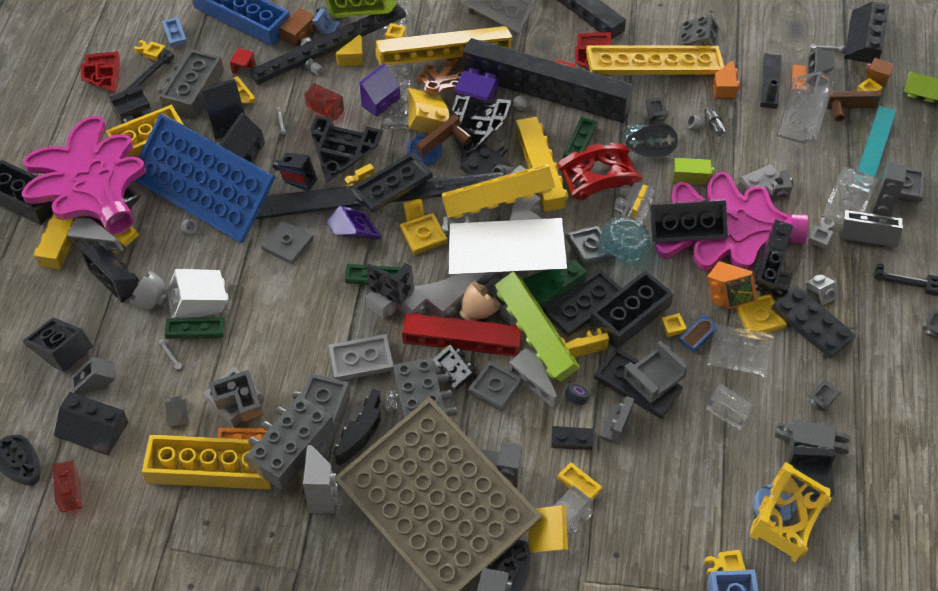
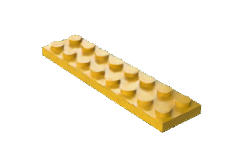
[586,46,724,75]

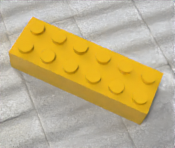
[142,435,272,490]

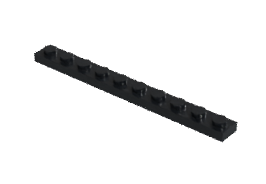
[249,2,406,85]

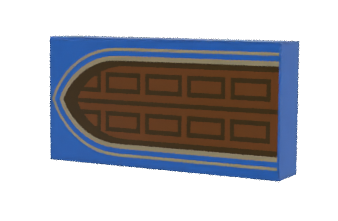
[678,314,719,353]

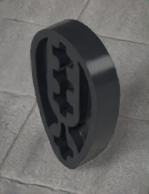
[625,123,678,158]
[0,435,41,486]
[487,540,530,591]

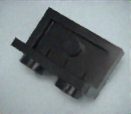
[753,263,793,297]

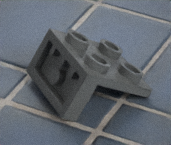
[677,14,720,46]

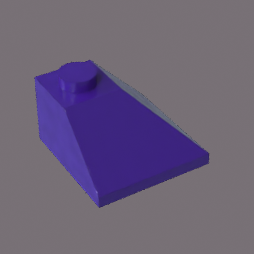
[327,206,382,239]

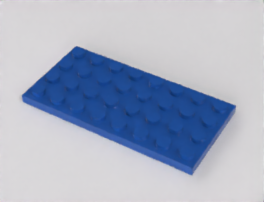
[134,113,276,243]

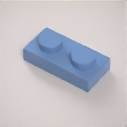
[162,17,187,48]

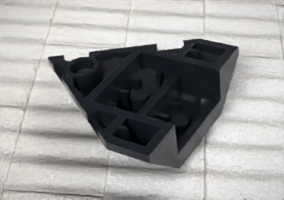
[451,95,513,163]
[310,115,383,184]

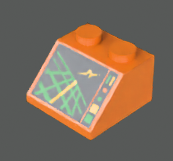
[707,261,757,309]

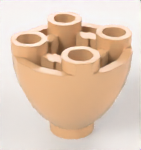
[459,280,502,321]

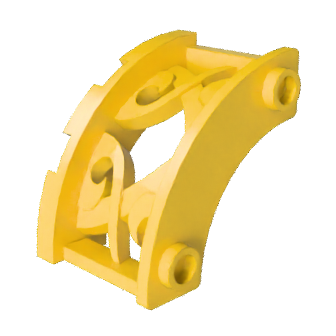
[749,462,831,562]

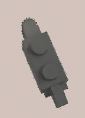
[775,419,850,455]

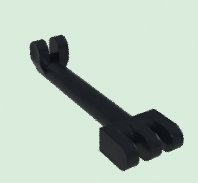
[874,264,938,296]

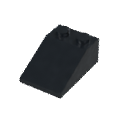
[200,79,245,140]
[23,317,93,371]

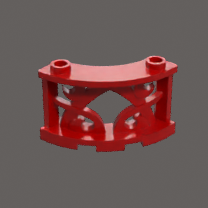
[557,143,643,201]

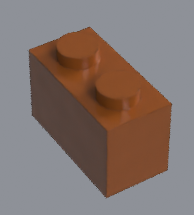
[279,8,317,47]

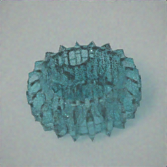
[600,216,651,262]

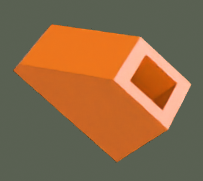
[713,61,740,98]

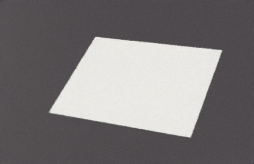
[449,218,567,274]

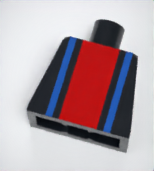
[273,153,318,191]

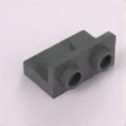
[600,396,634,444]

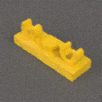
[561,328,609,358]

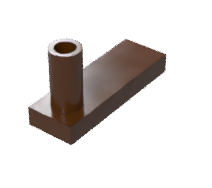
[825,91,881,122]
[416,114,472,159]

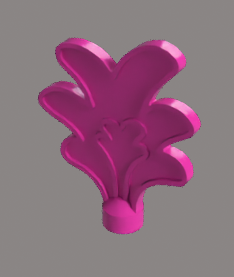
[22,116,146,234]
[654,172,808,271]

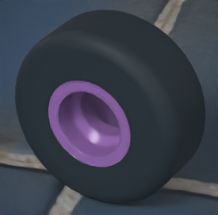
[565,383,589,405]

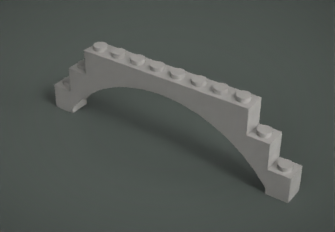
[366,165,542,320]

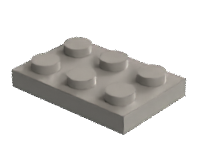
[329,334,393,381]

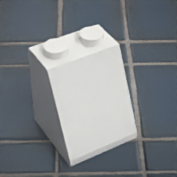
[166,269,229,318]

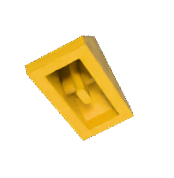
[336,35,363,67]

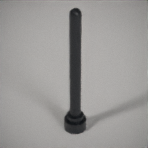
[123,49,174,98]

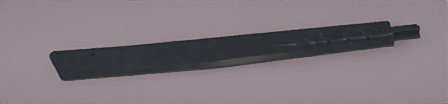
[256,172,505,219]

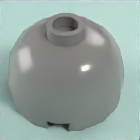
[130,271,167,310]

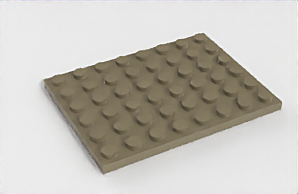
[336,397,542,591]

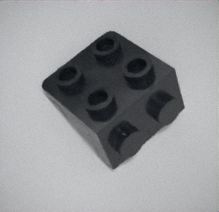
[366,263,414,305]
[788,445,836,497]

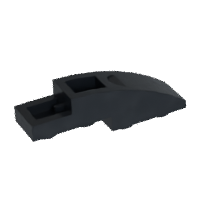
[757,219,793,288]
[333,389,381,465]

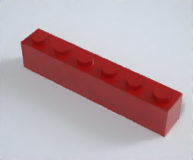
[402,313,522,357]

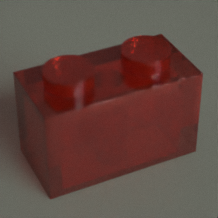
[304,83,344,121]
[52,460,83,513]

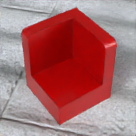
[230,48,256,74]

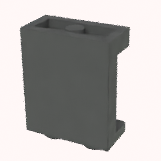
[623,341,688,403]

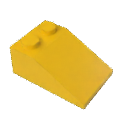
[407,88,449,133]

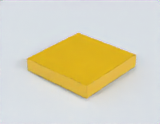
[400,213,448,255]
[735,294,787,338]
[528,505,568,553]

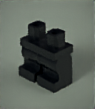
[109,85,152,124]

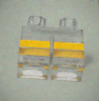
[614,182,656,224]

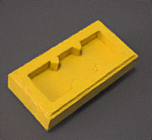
[557,462,603,504]

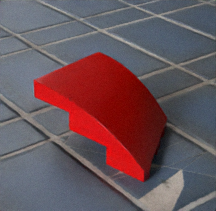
[575,32,612,77]
[81,51,120,92]

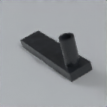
[760,53,782,109]

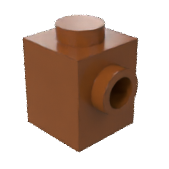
[865,58,894,87]

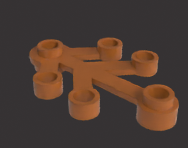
[418,57,463,97]

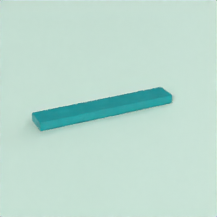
[853,106,896,189]

